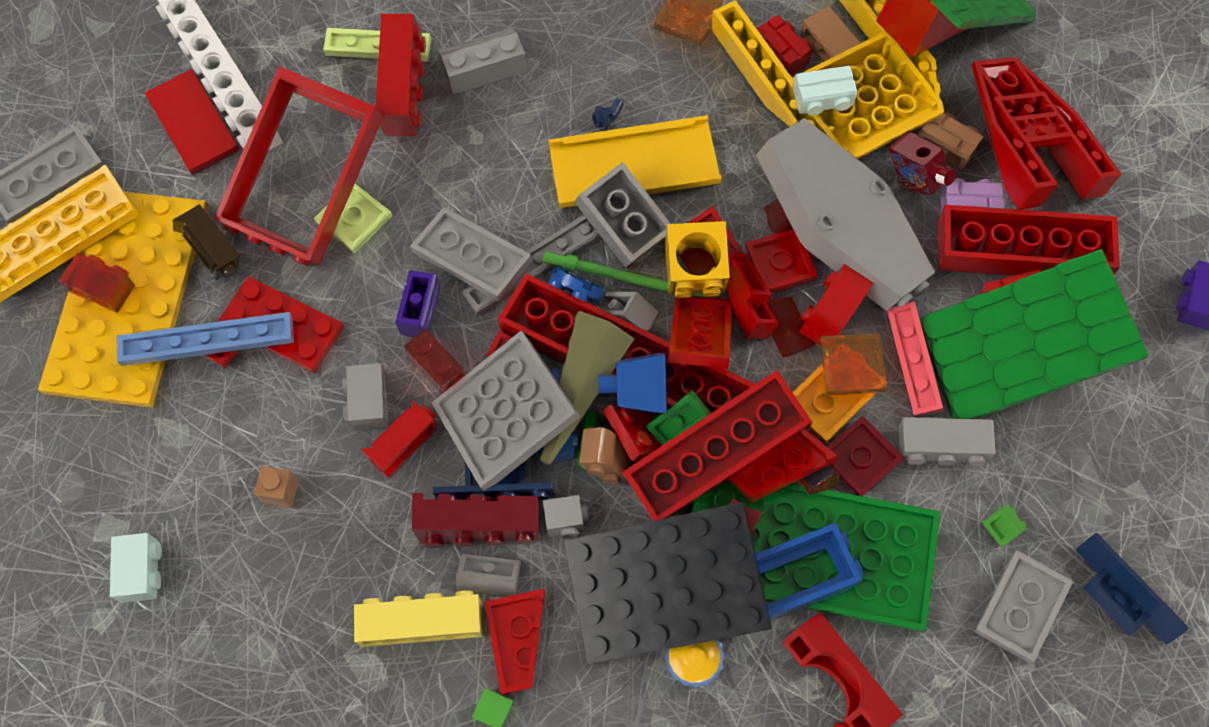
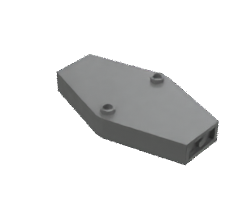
[756,118,935,311]

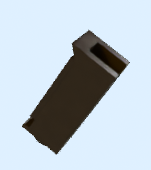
[172,204,240,280]

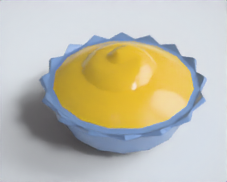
[664,640,726,688]

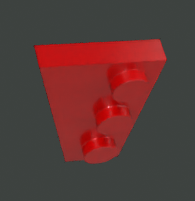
[730,429,838,503]
[484,588,545,696]

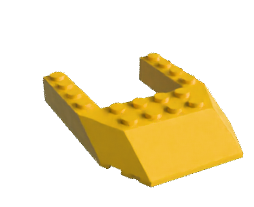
[711,0,944,159]

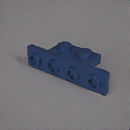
[433,461,555,501]
[1076,533,1188,644]

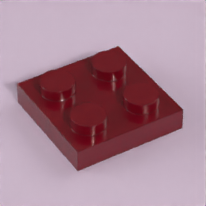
[827,415,904,496]

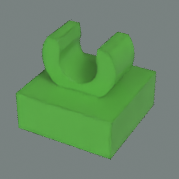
[983,504,1027,548]

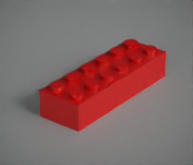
[938,204,1120,275]
[622,370,813,521]

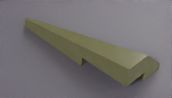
[539,311,634,466]

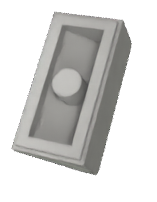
[456,553,522,597]

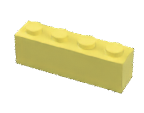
[354,591,483,647]

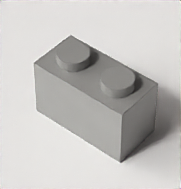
[342,363,388,430]

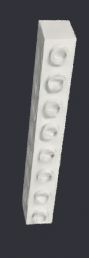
[155,0,283,151]

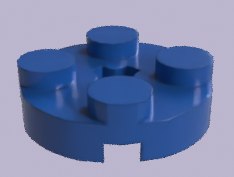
[549,267,606,305]

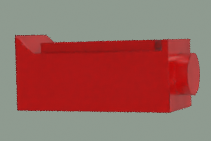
[360,401,438,478]

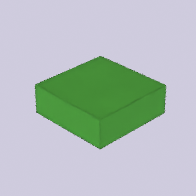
[471,688,514,727]

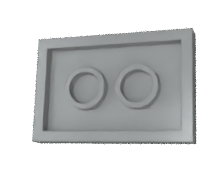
[974,550,1073,664]

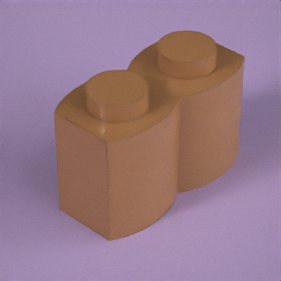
[579,427,631,485]

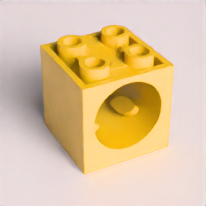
[665,221,730,298]

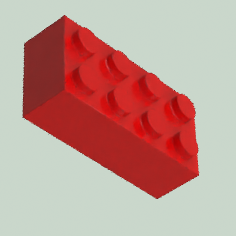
[375,14,426,136]

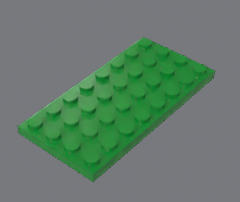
[692,478,940,633]

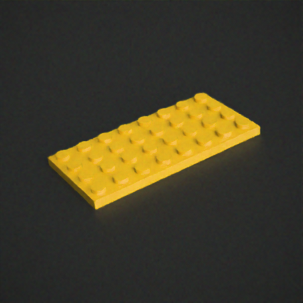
[38,191,208,408]

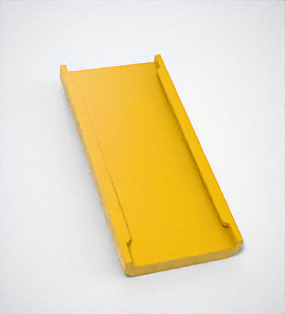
[548,115,722,208]
[0,164,139,303]

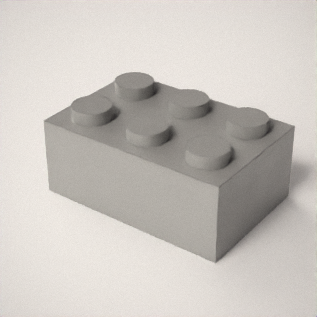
[574,162,671,268]

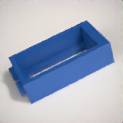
[756,523,863,621]

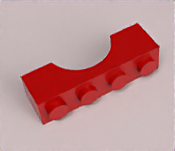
[782,612,903,727]

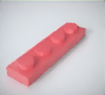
[887,301,944,418]

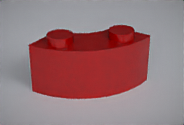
[798,264,873,350]

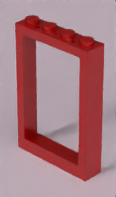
[214,66,385,266]

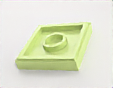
[314,184,393,254]

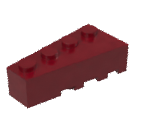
[412,493,541,548]

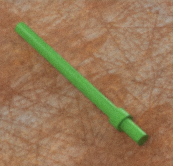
[543,251,707,297]

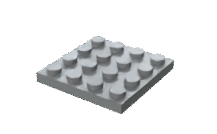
[431,331,580,490]

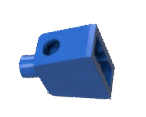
[598,353,666,413]

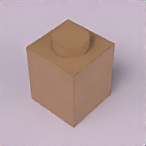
[254,466,299,509]

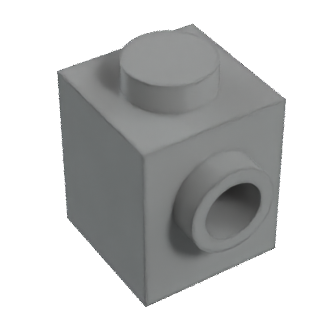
[543,495,589,539]

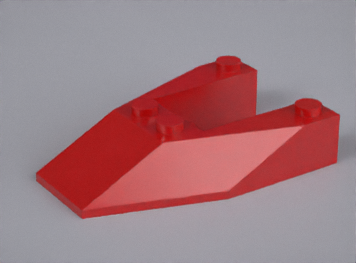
[971,57,1122,210]

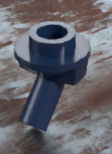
[592,99,624,131]

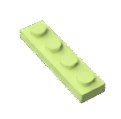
[323,28,431,62]

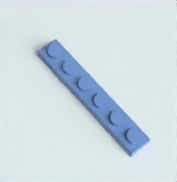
[117,312,294,366]

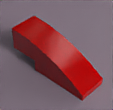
[727,253,780,339]

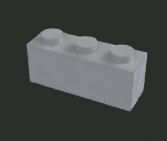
[898,417,996,466]

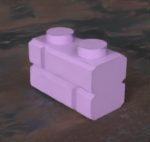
[940,178,1004,212]

